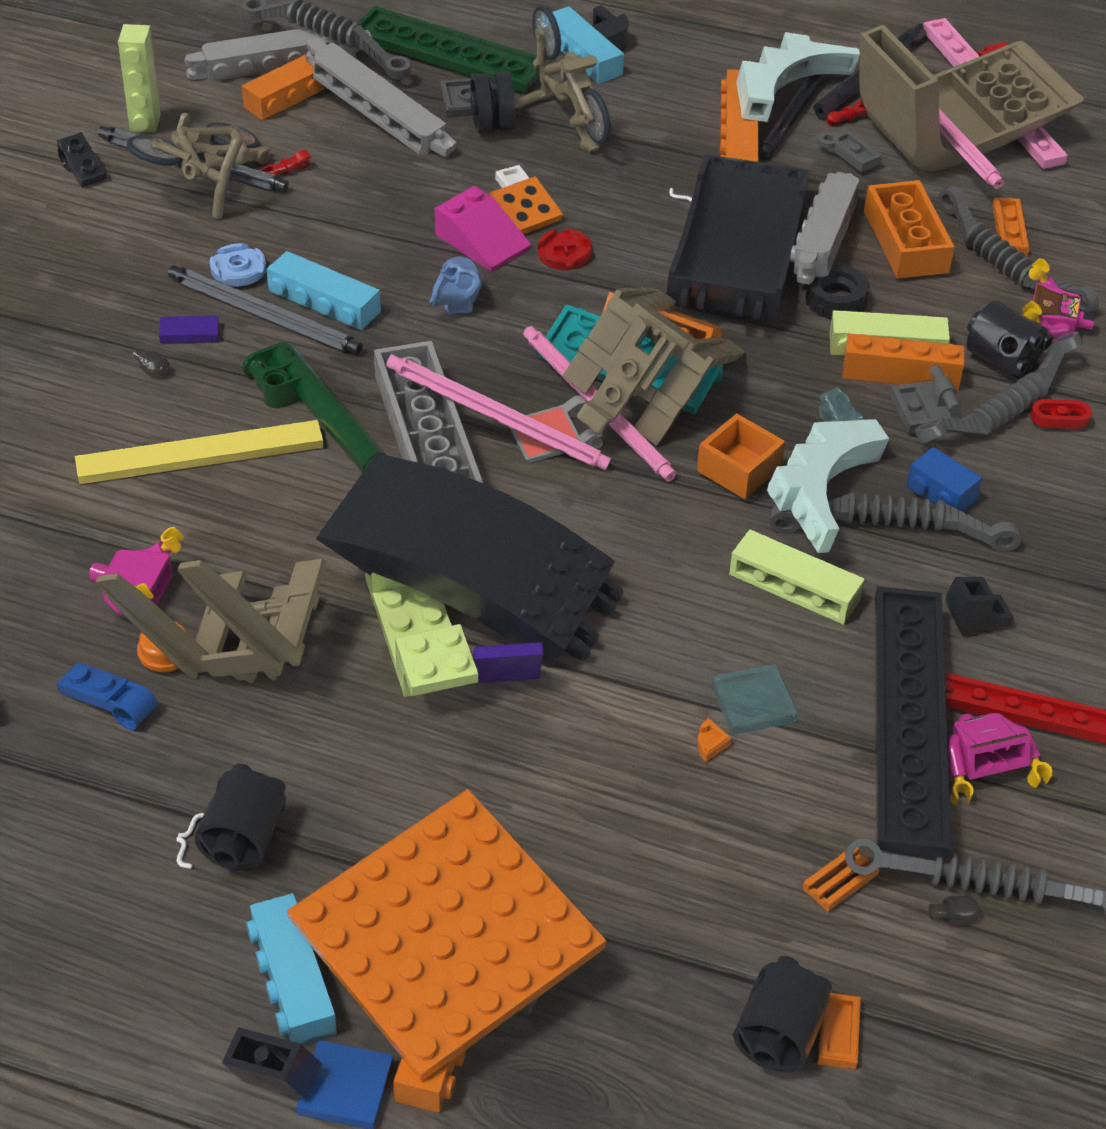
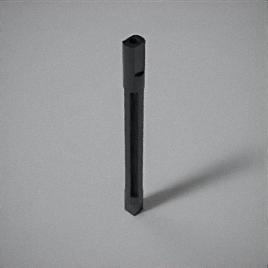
[813,23,927,120]

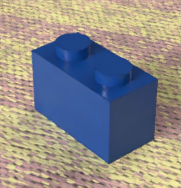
[906,447,982,512]

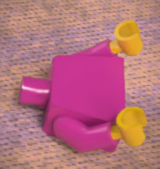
[89,527,184,616]

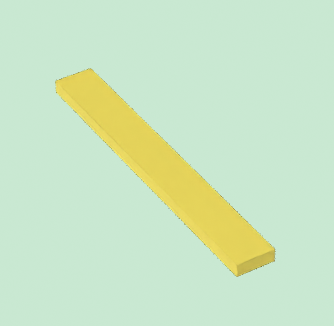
[75,420,323,485]

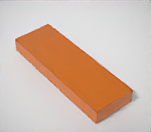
[992,198,1029,256]

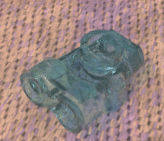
[819,387,864,422]

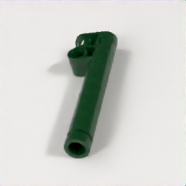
[242,341,387,473]

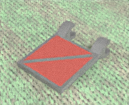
[509,395,603,464]

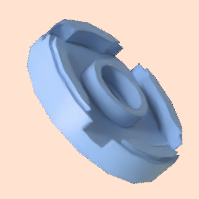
[210,244,266,287]

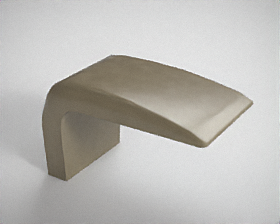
[859,24,1083,172]

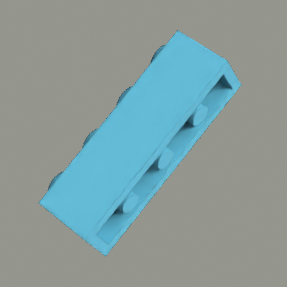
[543,6,624,84]
[267,251,381,331]
[246,893,337,1045]

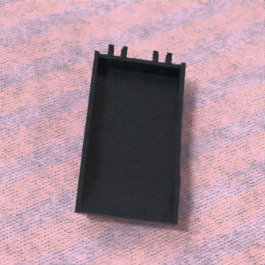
[666,154,811,321]
[316,453,624,668]

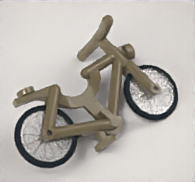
[515,5,611,153]
[127,112,271,220]

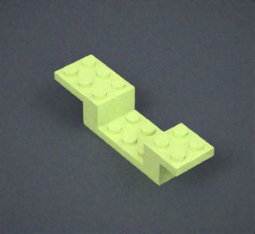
[365,573,478,697]

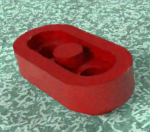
[1031,399,1092,429]

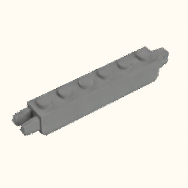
[184,28,372,82]
[305,38,456,157]
[790,172,859,284]

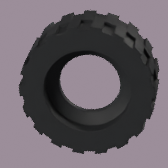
[805,264,870,320]

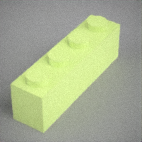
[118,24,161,133]
[830,310,950,355]
[729,529,865,625]

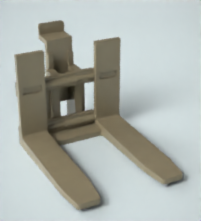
[562,288,745,446]
[96,558,326,683]

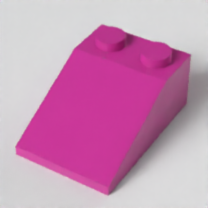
[435,185,531,272]

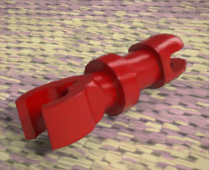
[826,100,868,126]
[262,149,312,176]

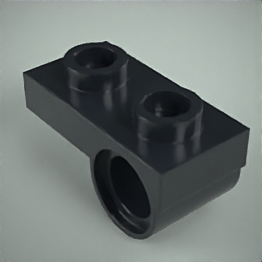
[57,132,106,187]

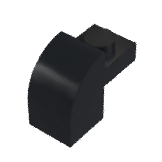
[593,5,629,52]
[945,577,1014,636]

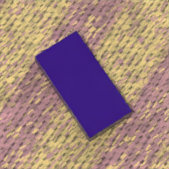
[159,315,219,343]

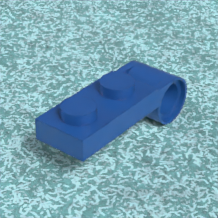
[56,662,158,730]

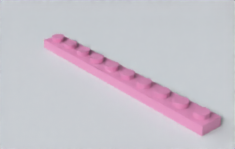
[923,18,1068,169]

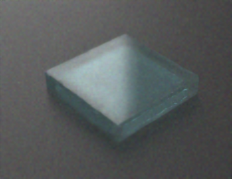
[711,664,798,735]

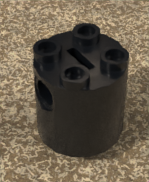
[966,301,1053,379]
[195,763,286,871]
[733,956,832,1072]

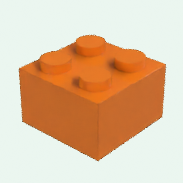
[697,413,786,500]

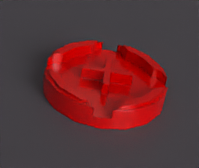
[538,229,592,271]

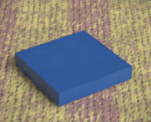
[296,1040,394,1129]

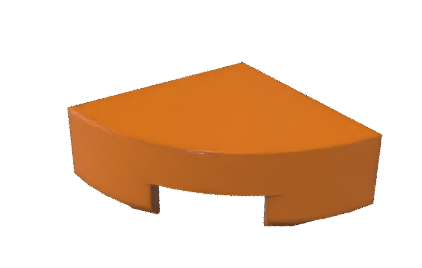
[697,718,732,763]

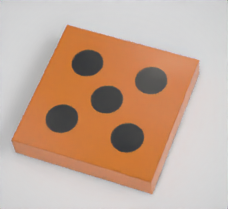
[489,176,563,234]

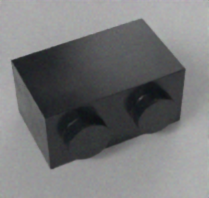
[222,1027,322,1100]

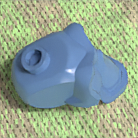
[429,257,483,315]

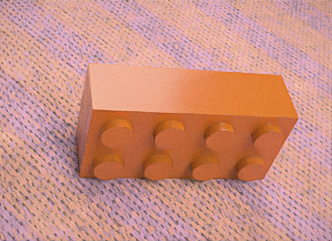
[864,180,955,279]

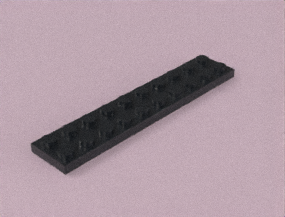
[875,586,951,857]

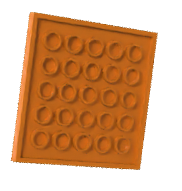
[287,789,606,1082]

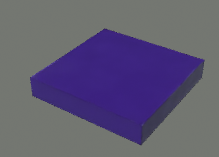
[473,642,543,683]

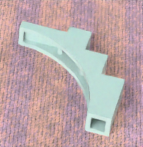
[736,32,860,122]
[767,419,889,553]

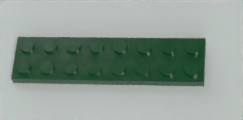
[358,6,540,93]

